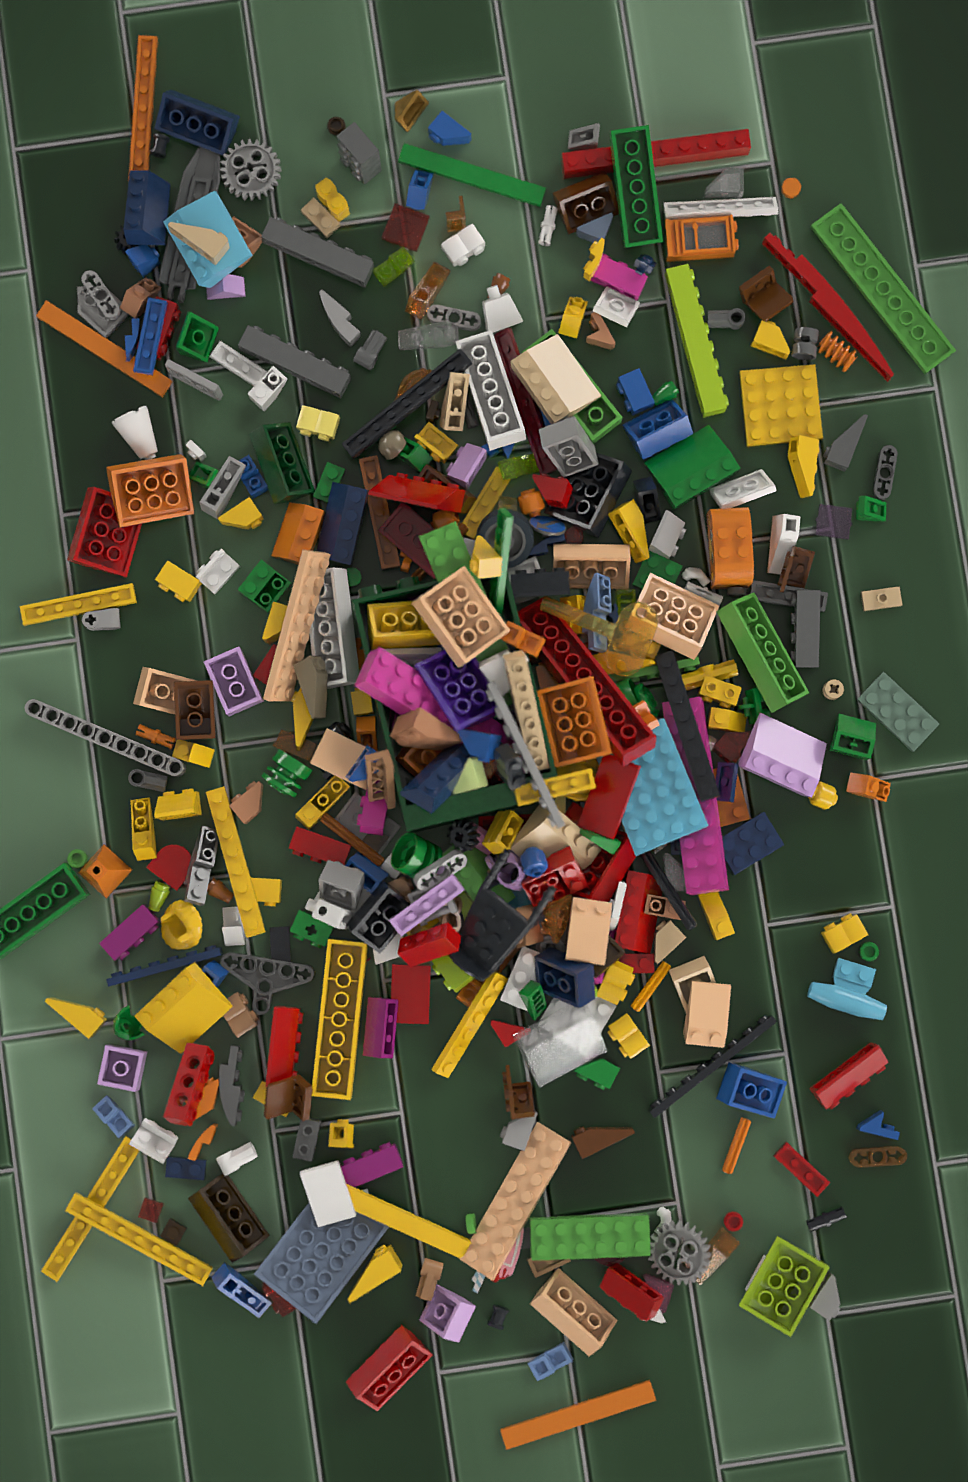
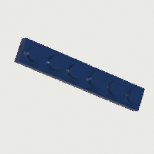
[106,945,223,987]

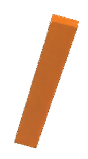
[128,35,158,180]
[36,300,173,397]
[500,1380,656,1450]

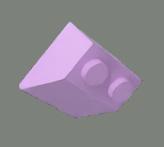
[446,443,487,490]
[419,1284,476,1342]

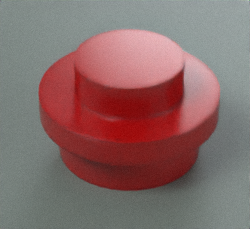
[724,1211,743,1232]

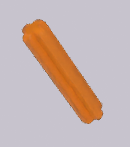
[722,1117,751,1174]

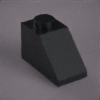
[633,477,661,524]

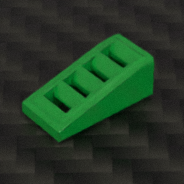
[579,829,621,855]
[519,980,547,1020]

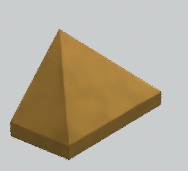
[395,90,429,132]

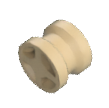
[822,680,844,700]

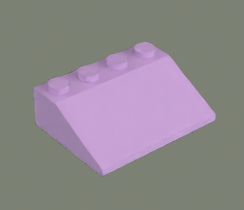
[738,713,827,798]

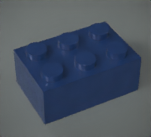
[722,812,784,875]
[534,947,595,1009]

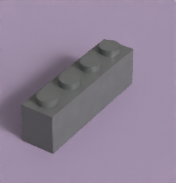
[790,590,820,667]

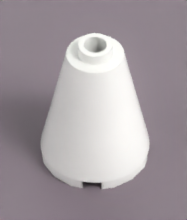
[112,406,158,460]

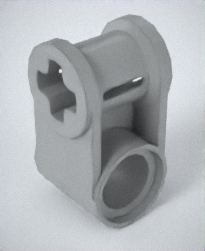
[82,608,121,631]

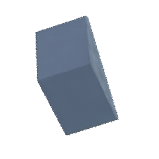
[576,213,613,243]

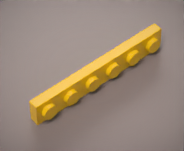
[20,583,137,626]
[431,972,508,1078]

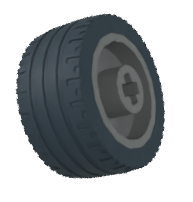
[476,509,534,569]

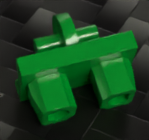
[738,688,770,725]

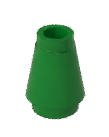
[652,380,680,406]

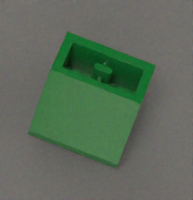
[238,560,291,613]
[829,714,876,760]

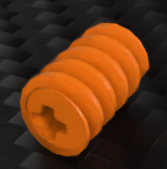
[817,331,858,372]

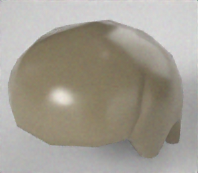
[378,430,406,460]

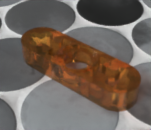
[849,1146,907,1167]

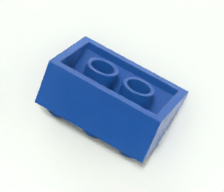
[623,399,693,459]

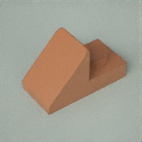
[586,312,615,350]

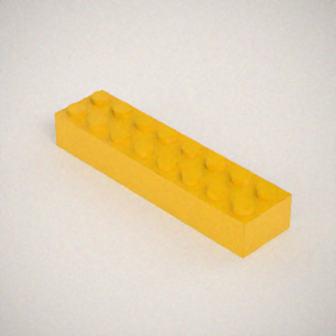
[312,939,368,1100]

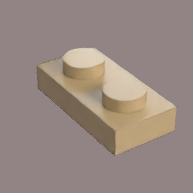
[301,198,340,238]

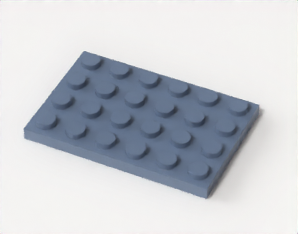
[254,1202,389,1323]

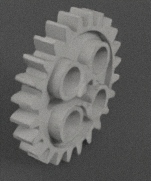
[220,139,282,201]
[648,1220,712,1285]

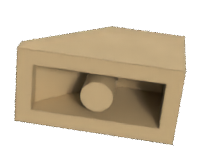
[654,920,686,964]

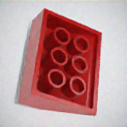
[368,472,465,513]
[67,487,142,578]

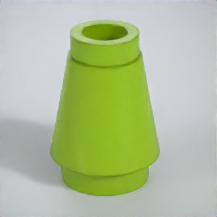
[148,882,170,912]

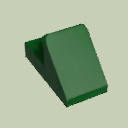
[856,496,887,522]

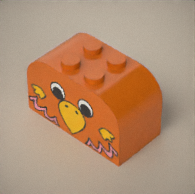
[706,507,754,589]

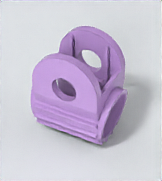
[485,849,528,891]

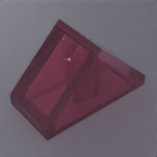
[643,1273,674,1314]

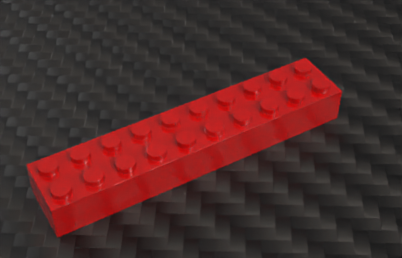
[518,596,656,767]

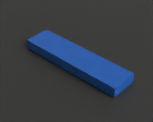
[133,297,168,376]

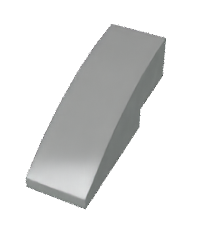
[319,290,361,347]

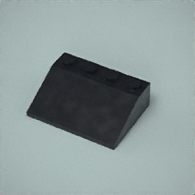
[544,452,632,538]

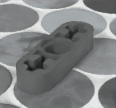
[872,445,898,501]

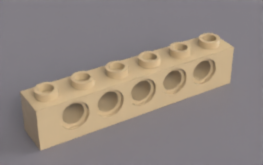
[502,650,550,770]

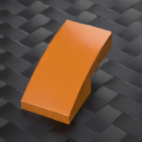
[500,621,546,658]
[456,979,486,1008]
[188,1123,218,1161]

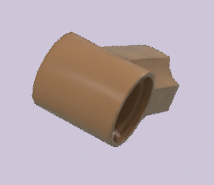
[416,1258,444,1301]

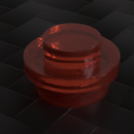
[565,527,583,544]

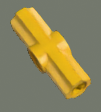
[682,659,738,691]

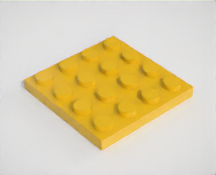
[739,364,823,447]

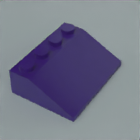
[415,650,497,732]

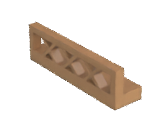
[365,750,396,809]

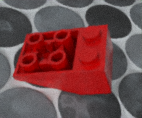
[521,846,588,907]

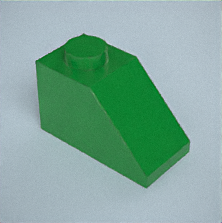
[397,437,433,472]

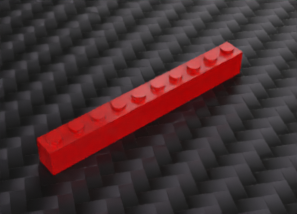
[561,129,751,179]

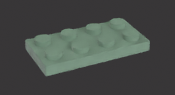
[857,672,939,752]

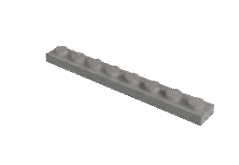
[485,681,565,830]

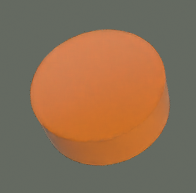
[781,178,801,198]

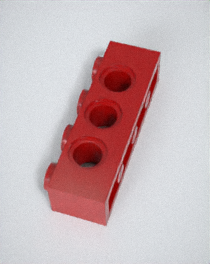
[163,1043,214,1127]

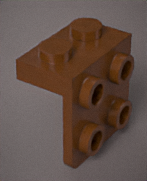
[739,266,794,321]
[778,546,815,593]
[502,1065,535,1119]
[264,1075,313,1121]

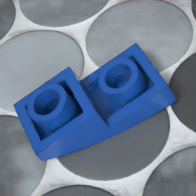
[239,455,269,499]

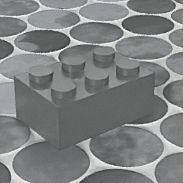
[337,122,382,185]

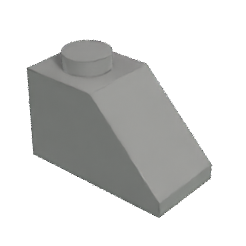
[500,1111,537,1151]
[809,1271,840,1321]

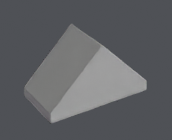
[568,123,600,151]

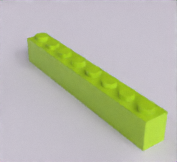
[665,264,729,418]

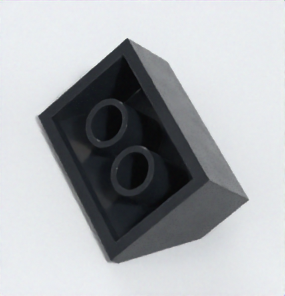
[511,567,571,597]
[346,880,411,954]

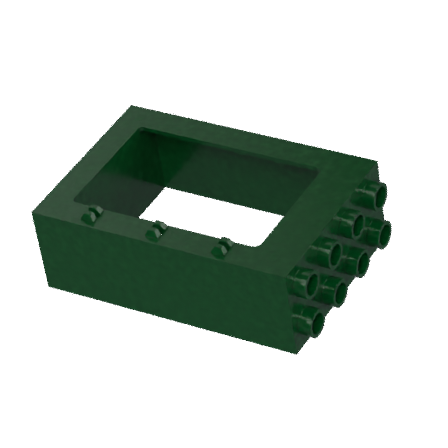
[352,571,557,833]

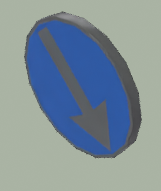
[529,515,566,538]

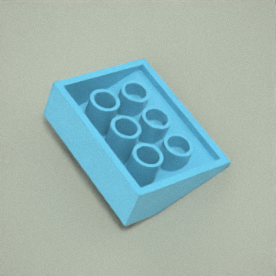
[163,191,253,288]

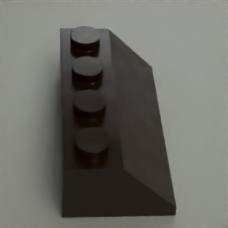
[188,1173,270,1263]

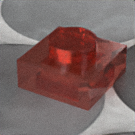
[138,1197,164,1223]

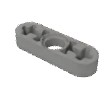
[82,270,121,320]
[427,305,481,331]
[414,850,467,891]

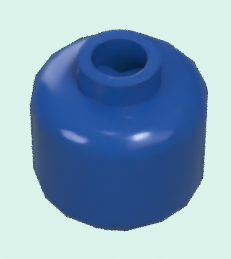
[520,847,548,877]

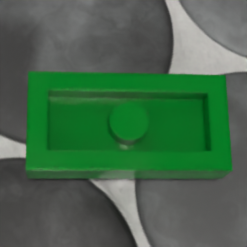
[313,462,345,503]

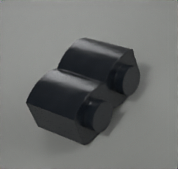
[494,743,526,791]

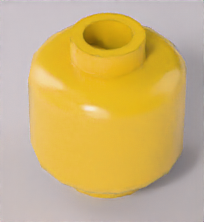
[808,781,838,809]

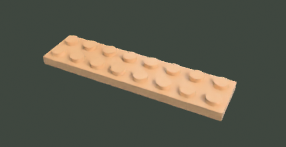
[263,550,330,702]
[460,1122,571,1280]

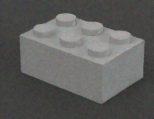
[539,416,598,477]

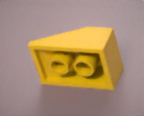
[154,789,202,821]
[348,1244,403,1303]

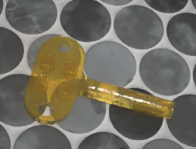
[540,596,659,676]

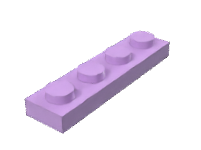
[389,874,465,936]

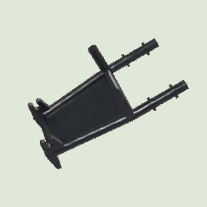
[448,849,556,981]

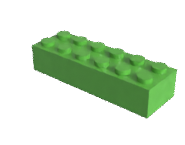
[522,329,623,444]
[716,592,809,713]
[529,1213,651,1261]

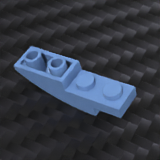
[582,573,612,653]

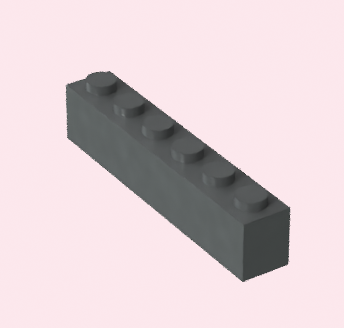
[261,217,374,288]
[238,325,351,399]

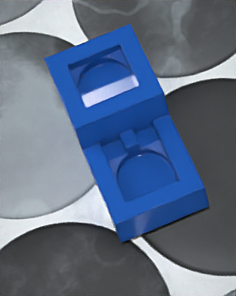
[125,318,140,362]

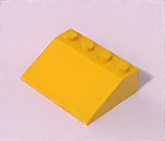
[135,962,233,1054]

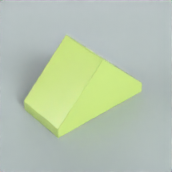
[453,757,488,794]

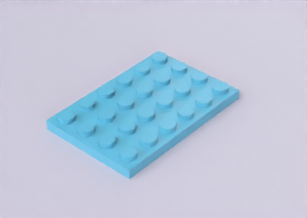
[596,718,709,856]

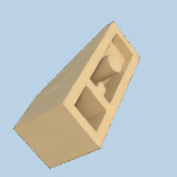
[168,222,230,265]
[440,372,470,431]

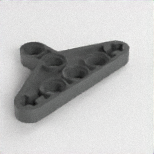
[221,952,315,1015]

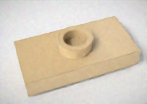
[861,586,902,611]

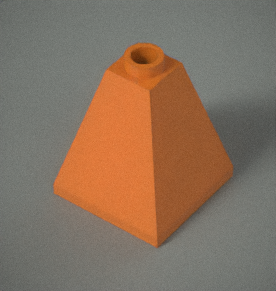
[78,844,132,899]

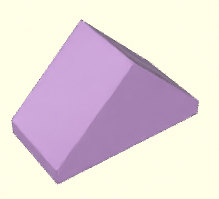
[207,274,245,300]

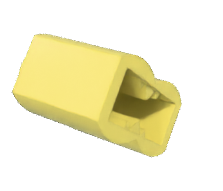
[296,405,340,441]

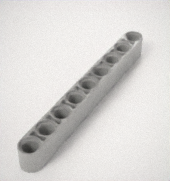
[25,699,186,777]

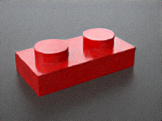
[618,953,654,973]

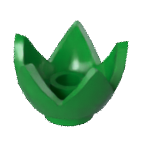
[113,1005,145,1040]

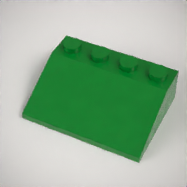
[644,425,741,511]

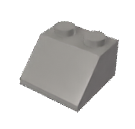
[648,510,686,559]
[319,860,364,910]

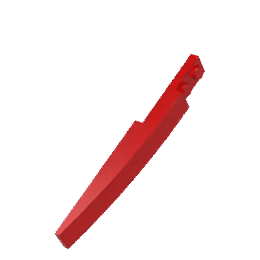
[762,233,894,382]

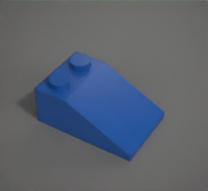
[716,1062,787,1119]

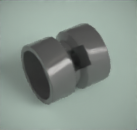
[791,327,819,360]

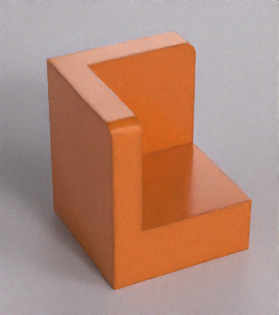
[633,700,659,730]

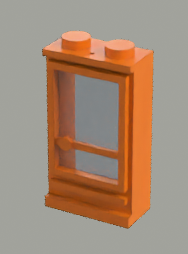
[663,214,739,262]

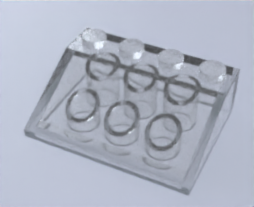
[512,1004,608,1088]

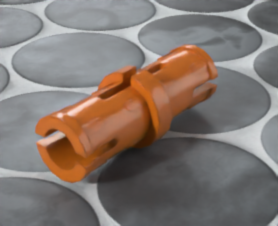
[136,724,176,750]

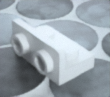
[196,549,240,594]
[130,1118,178,1164]

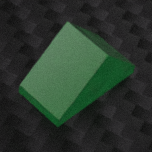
[189,461,219,490]

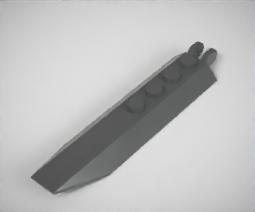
[158,146,220,303]

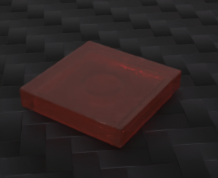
[382,203,430,252]

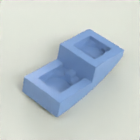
[92,1095,135,1139]
[528,1342,573,1381]

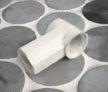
[216,1141,258,1176]

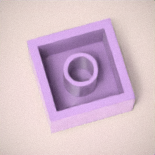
[97,1044,148,1092]

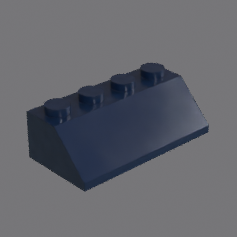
[154,90,240,155]
[124,170,171,245]
[317,482,369,565]
[400,743,476,814]

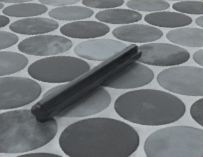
[640,851,697,930]

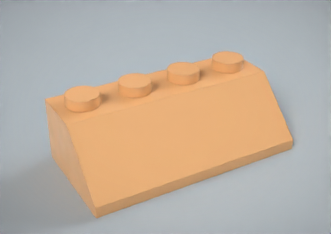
[553,544,631,589]
[530,1268,617,1356]

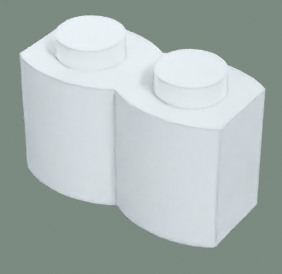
[441,224,485,266]

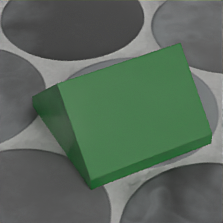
[176,312,219,362]

